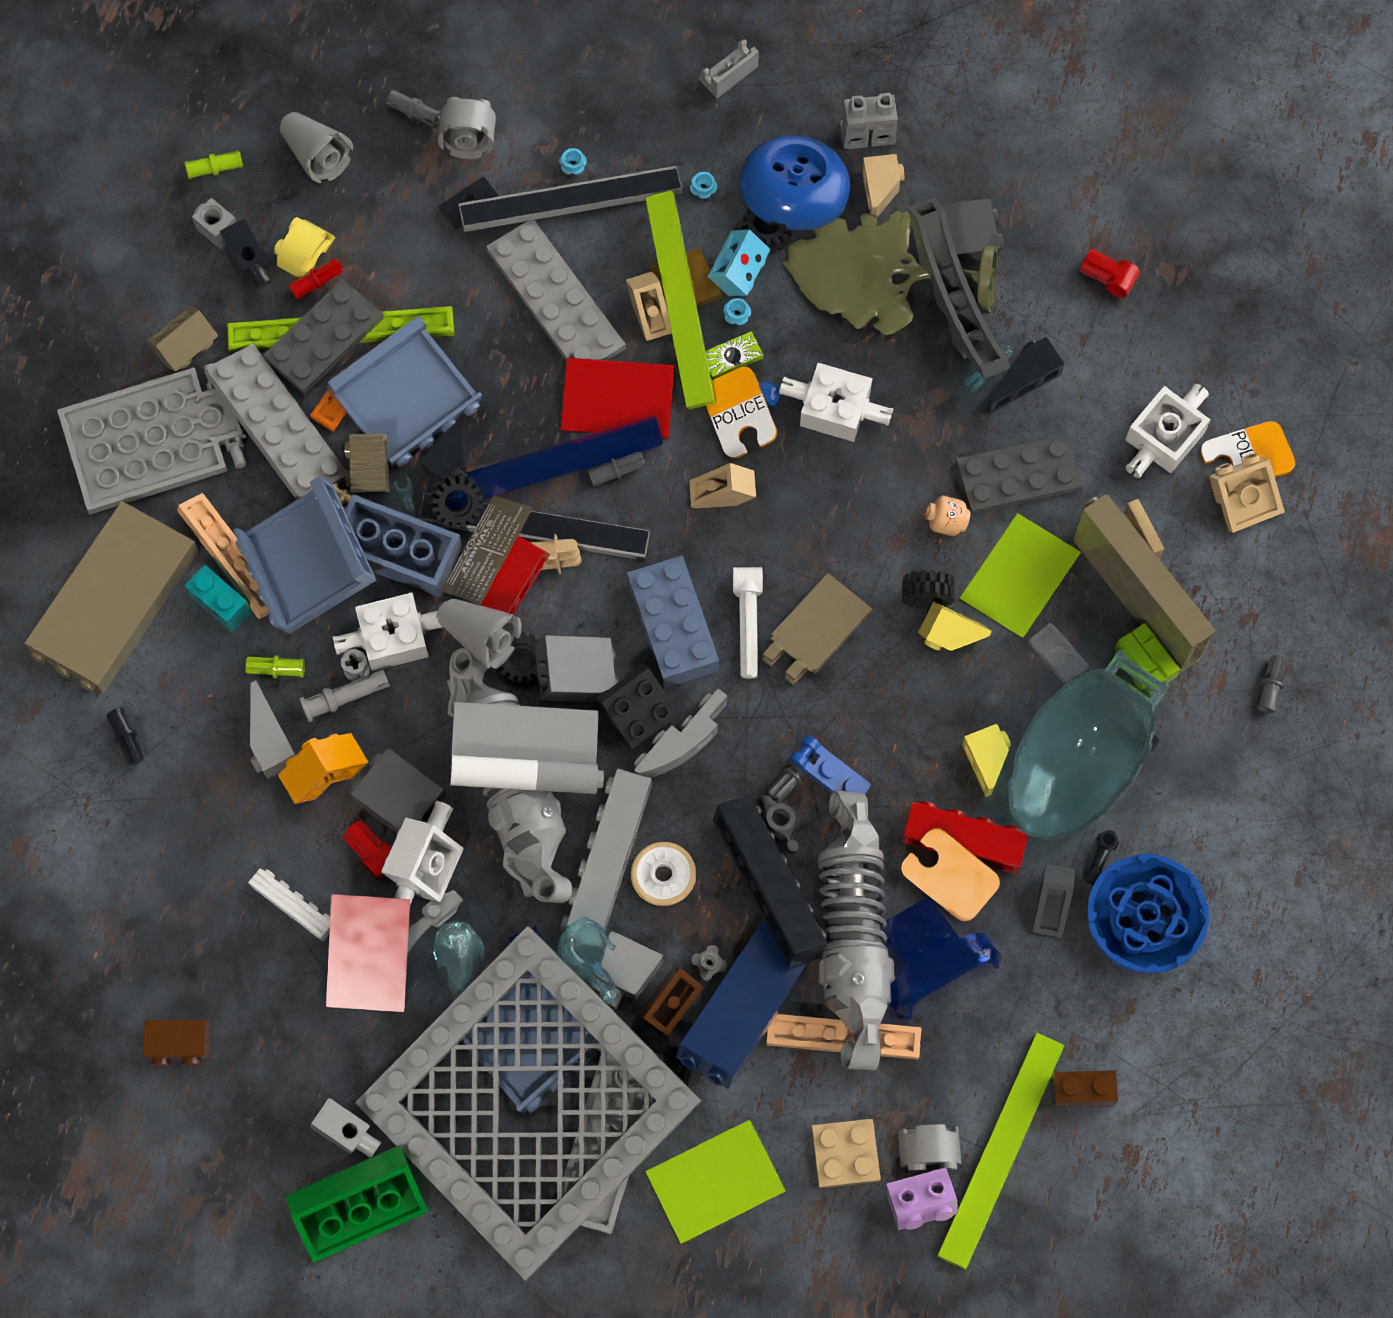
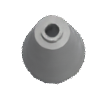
[280,112,353,183]
[437,599,522,669]

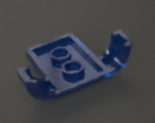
[882,896,1002,1020]

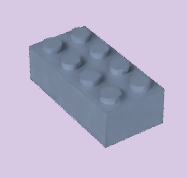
[345,495,462,597]
[627,555,719,689]

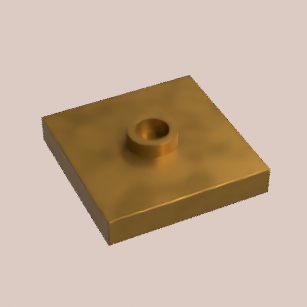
[648,247,722,308]

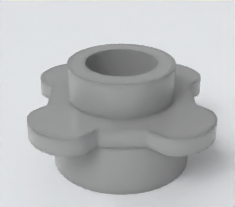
[692,945,727,981]

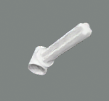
[733,567,763,679]

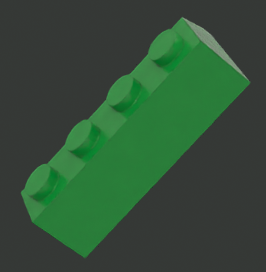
[285,1145,428,1263]

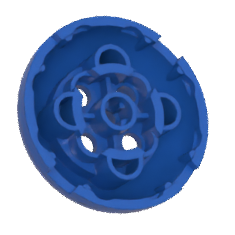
[739,135,851,230]
[1087,854,1209,974]

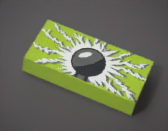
[706,331,764,380]

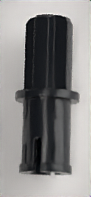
[106,708,144,766]

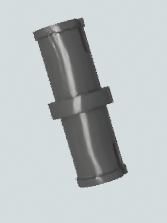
[387,90,441,128]

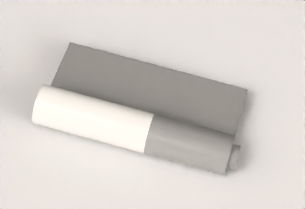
[450,702,604,794]

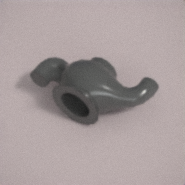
[758,794,799,854]

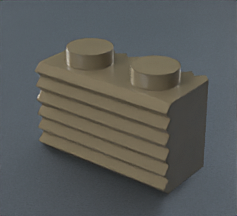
[345,433,389,494]

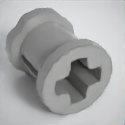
[341,649,370,682]

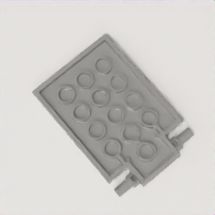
[57,363,247,515]

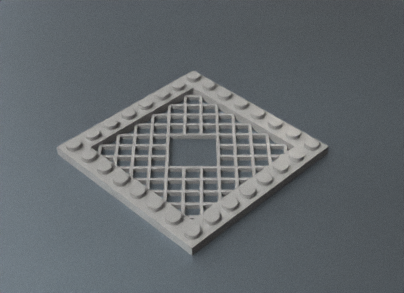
[355,926,702,1281]

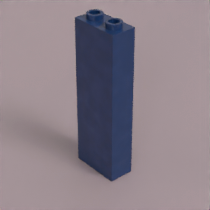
[676,920,812,1089]

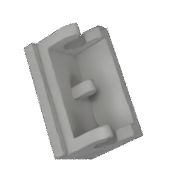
[699,39,759,98]

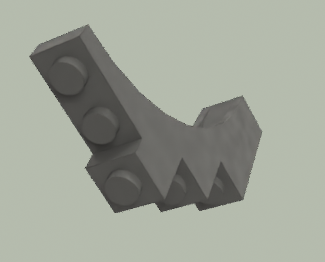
[908,197,1010,379]

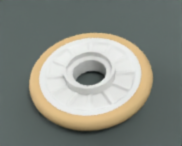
[631,842,696,906]

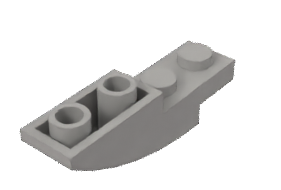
[634,689,727,778]

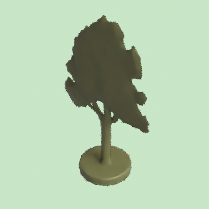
[783,210,998,335]

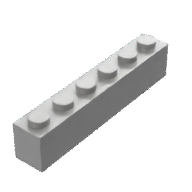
[560,769,652,953]

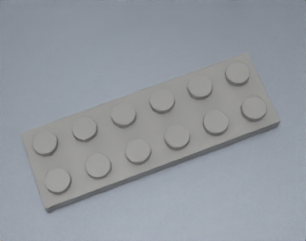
[486,220,626,361]
[205,344,346,500]
[555,1051,664,1235]

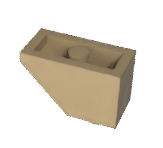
[862,154,905,219]
[626,272,672,341]
[689,463,756,508]

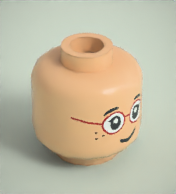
[925,495,970,537]

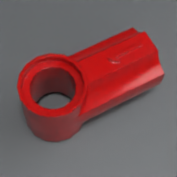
[1080,249,1140,298]
[342,820,392,881]

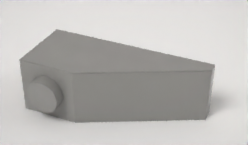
[249,680,295,779]

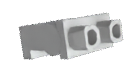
[840,93,898,150]

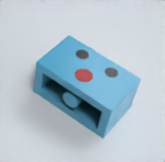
[708,230,771,296]

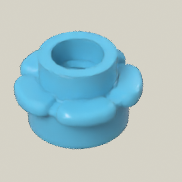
[559,148,587,175]
[690,172,717,199]
[723,298,751,325]

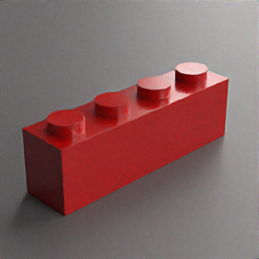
[471,535,550,614]
[902,801,1029,874]

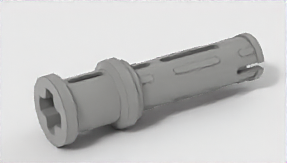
[299,669,390,722]

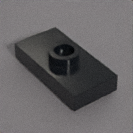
[438,176,500,230]

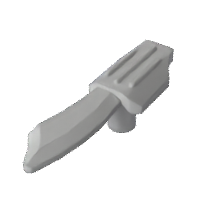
[407,890,463,953]

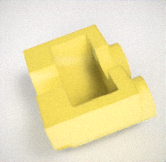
[274,217,335,278]

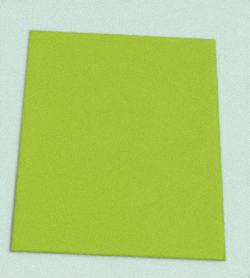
[959,513,1081,638]
[645,1120,786,1244]

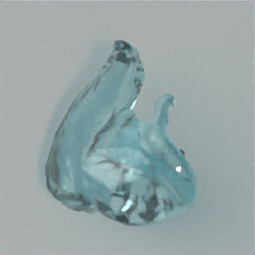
[557,917,620,1005]
[433,921,484,1003]

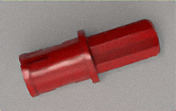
[288,259,343,300]

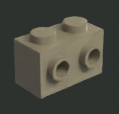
[146,305,218,372]

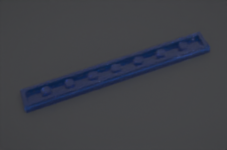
[440,416,663,509]

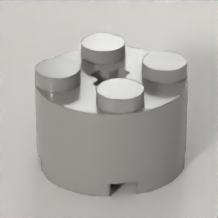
[438,97,496,159]

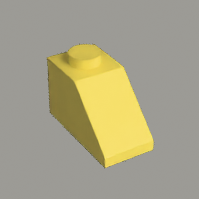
[918,602,992,651]
[962,724,1011,797]

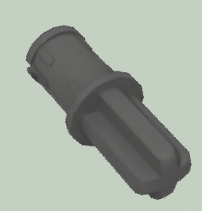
[587,452,645,487]
[1256,655,1287,713]
[768,754,815,803]

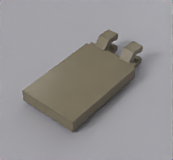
[763,573,872,686]

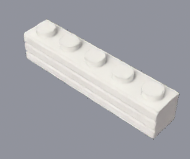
[248,868,330,941]

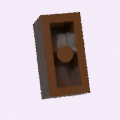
[637,968,703,1036]
[143,1020,211,1067]
[1050,1070,1118,1109]

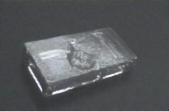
[1028,623,1089,686]

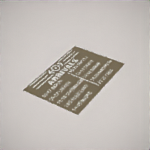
[442,495,533,605]

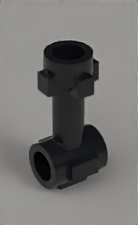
[1082,829,1119,885]

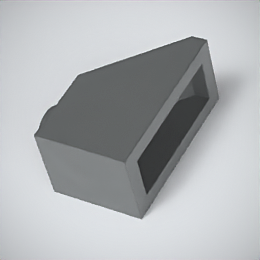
[1032,863,1075,938]

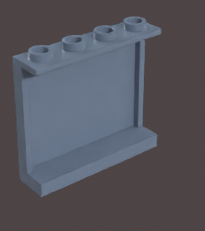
[328,315,482,469]
[233,476,376,634]
[461,971,601,1113]

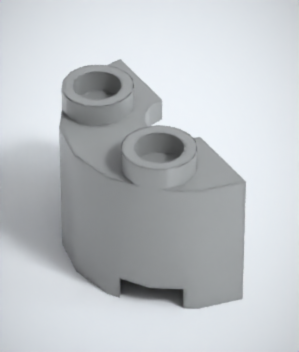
[898,1124,962,1173]

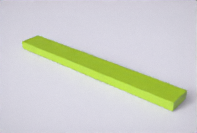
[645,190,716,410]
[227,306,455,353]
[937,1033,1065,1270]

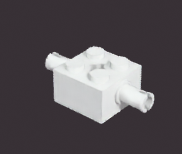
[779,363,894,442]
[1125,384,1211,478]
[332,593,442,671]
[381,801,464,904]

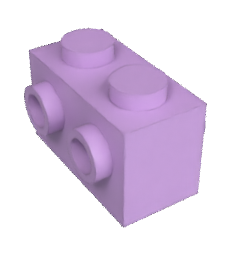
[886,1167,958,1230]

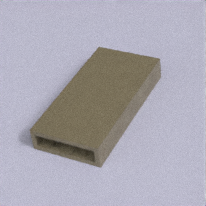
[1073,494,1216,675]
[25,501,199,694]

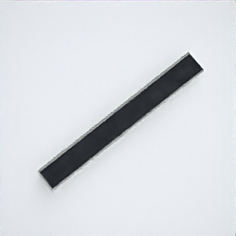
[459,166,682,232]
[418,493,650,561]

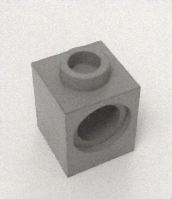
[192,198,237,249]

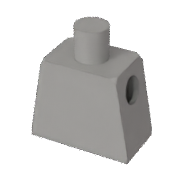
[597,931,664,1010]
[310,1098,381,1158]

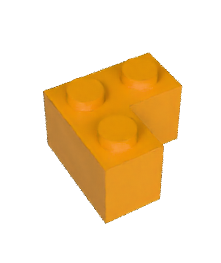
[278,733,368,804]

